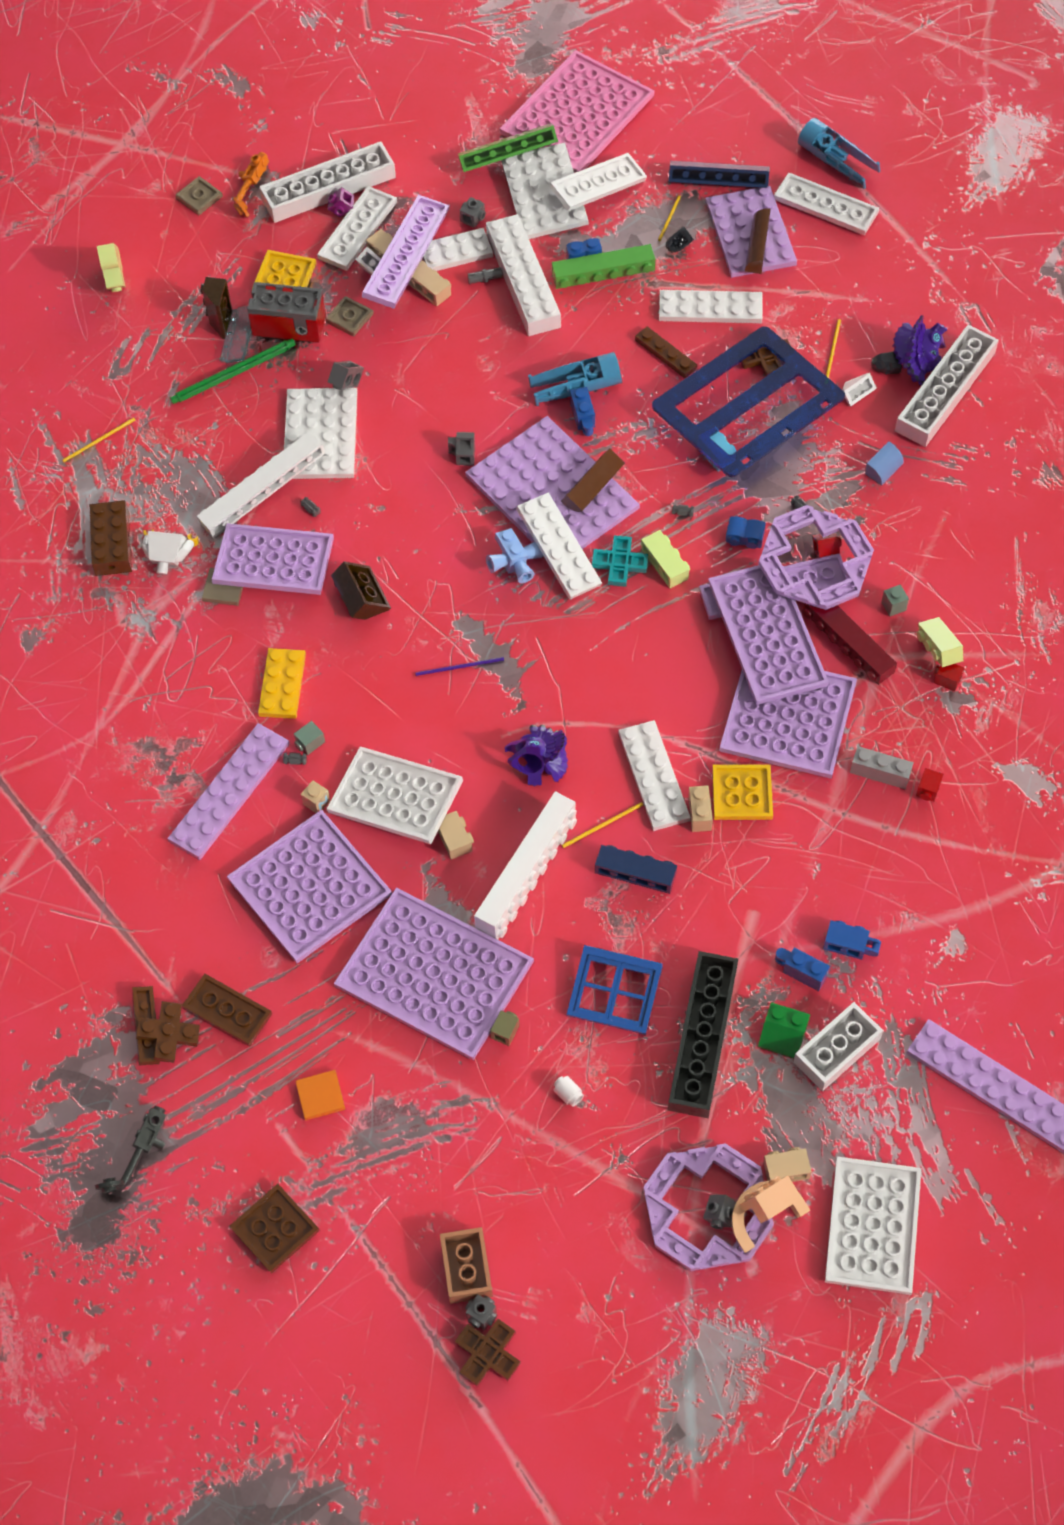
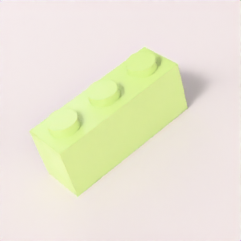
[641,530,690,588]
[917,617,963,667]

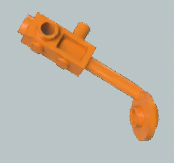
[232,152,269,218]

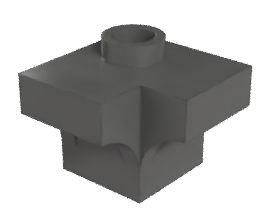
[448,432,476,466]

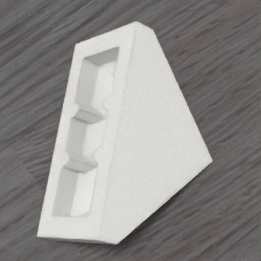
[842,373,877,406]

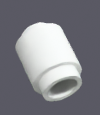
[553,1076,584,1107]

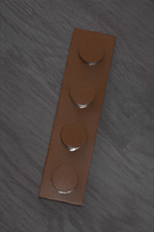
[635,326,697,379]
[132,986,160,1066]

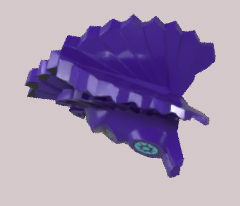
[892,315,947,386]
[505,725,568,786]

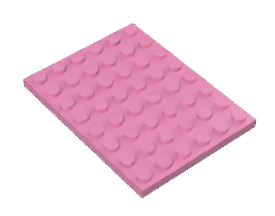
[500,50,654,173]

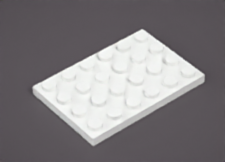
[501,143,589,239]
[284,388,358,479]
[327,746,463,844]
[825,1156,921,1295]

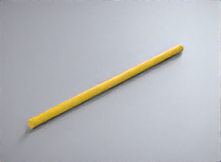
[824,319,841,386]
[62,418,136,463]
[562,802,643,848]

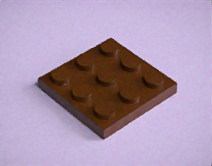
[229,1184,320,1274]

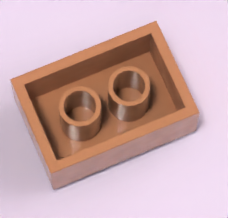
[440,1227,493,1304]

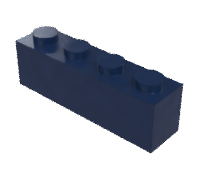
[595,845,677,894]

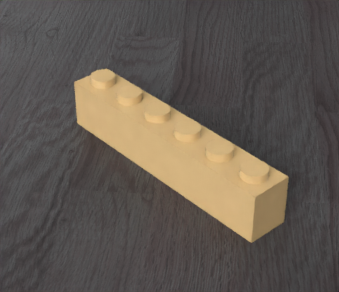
[366,229,451,306]

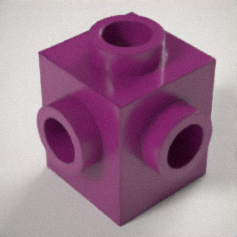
[328,187,354,217]

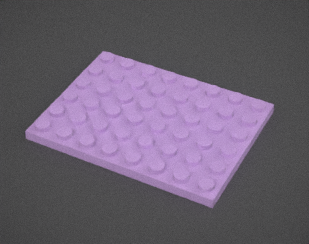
[465,416,640,549]
[334,887,534,1061]

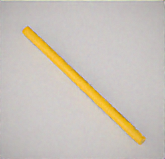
[658,195,681,241]

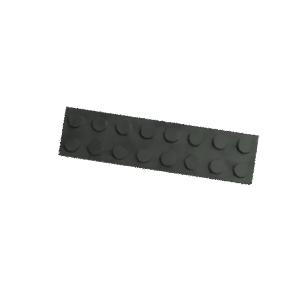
[668,951,739,1119]

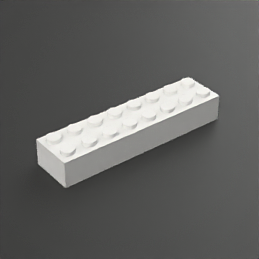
[259,141,396,223]
[486,214,561,336]
[895,325,999,447]
[474,792,577,940]

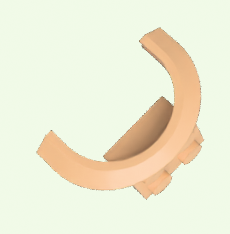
[732,1176,810,1253]

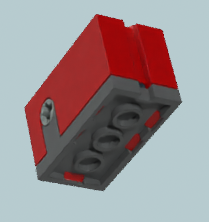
[247,282,326,343]

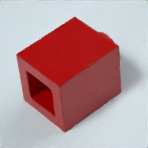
[812,533,842,558]
[933,664,965,692]
[916,768,944,802]

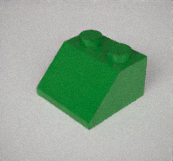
[758,1002,810,1059]

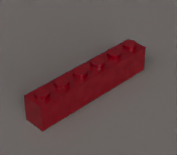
[803,589,897,685]

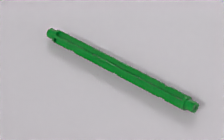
[169,339,296,404]

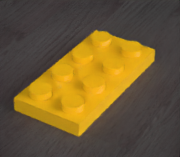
[258,648,306,719]

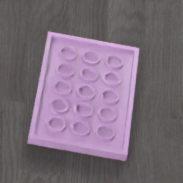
[705,186,797,278]
[212,523,334,595]

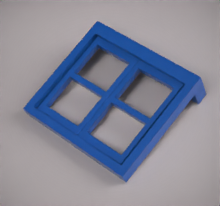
[567,945,663,1035]

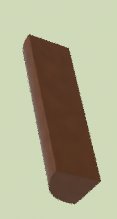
[745,208,771,274]
[561,448,625,512]

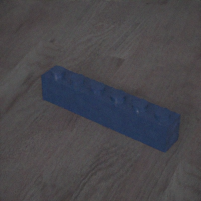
[669,160,770,188]

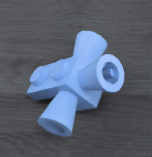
[486,528,543,583]

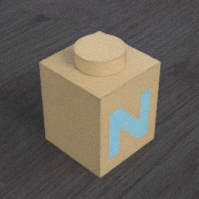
[301,781,330,813]

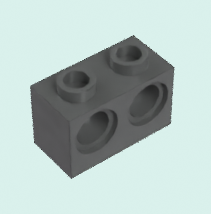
[327,361,364,390]

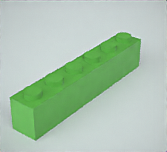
[458,123,558,172]
[552,244,656,289]

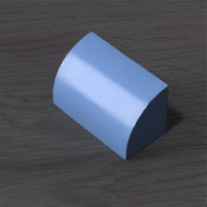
[865,441,904,485]

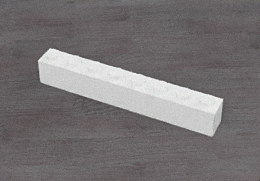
[197,431,325,539]

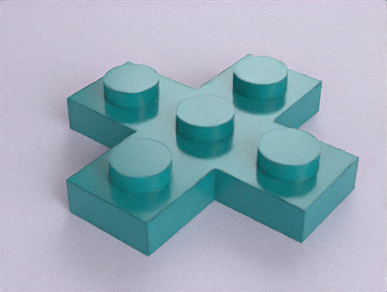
[592,535,648,587]

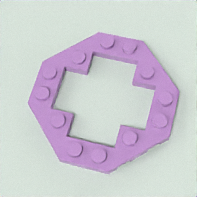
[758,505,874,610]
[643,1143,774,1271]

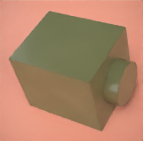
[490,1010,520,1046]

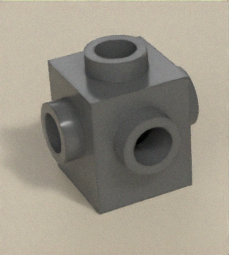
[460,197,486,228]
[703,1195,736,1230]
[465,1295,497,1330]

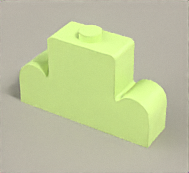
[97,243,126,292]

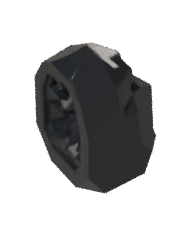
[665,226,694,253]
[871,352,902,374]

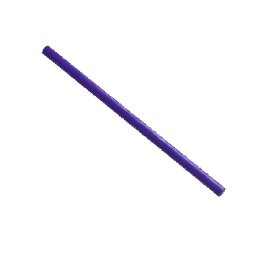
[415,657,504,676]

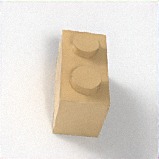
[688,786,713,832]
[438,811,474,859]
[763,1147,812,1182]

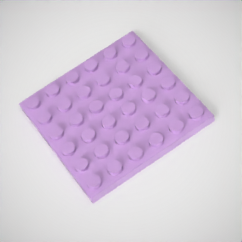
[719,670,857,779]
[227,810,392,963]

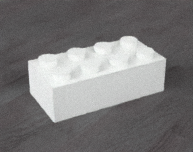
[793,1002,883,1091]

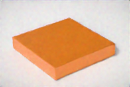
[295,1070,346,1121]

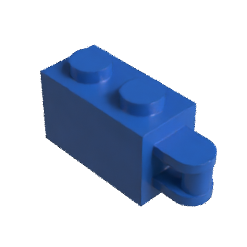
[570,387,595,436]
[823,920,882,960]
[775,947,830,991]

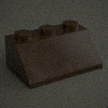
[201,277,233,339]
[331,561,391,620]

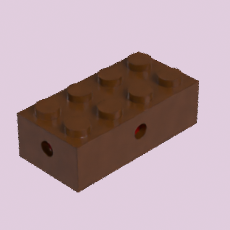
[89,500,132,576]

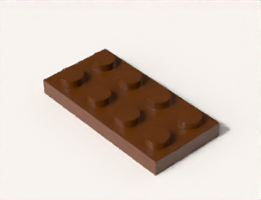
[182,973,272,1047]

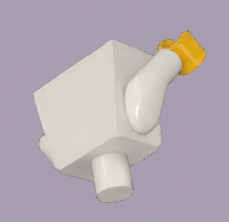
[141,529,199,575]

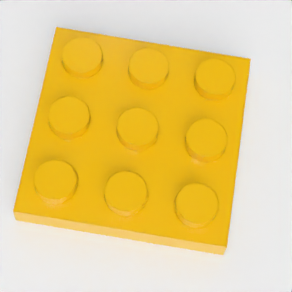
[252,250,316,288]
[712,765,773,820]

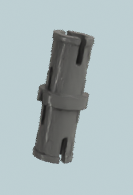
[467,267,503,284]

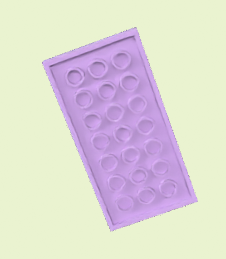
[708,565,829,705]

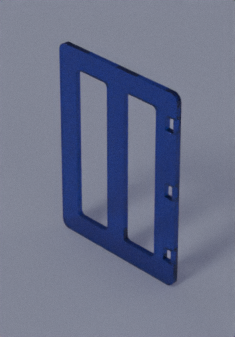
[652,326,845,478]

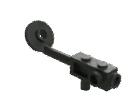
[95,1106,167,1193]

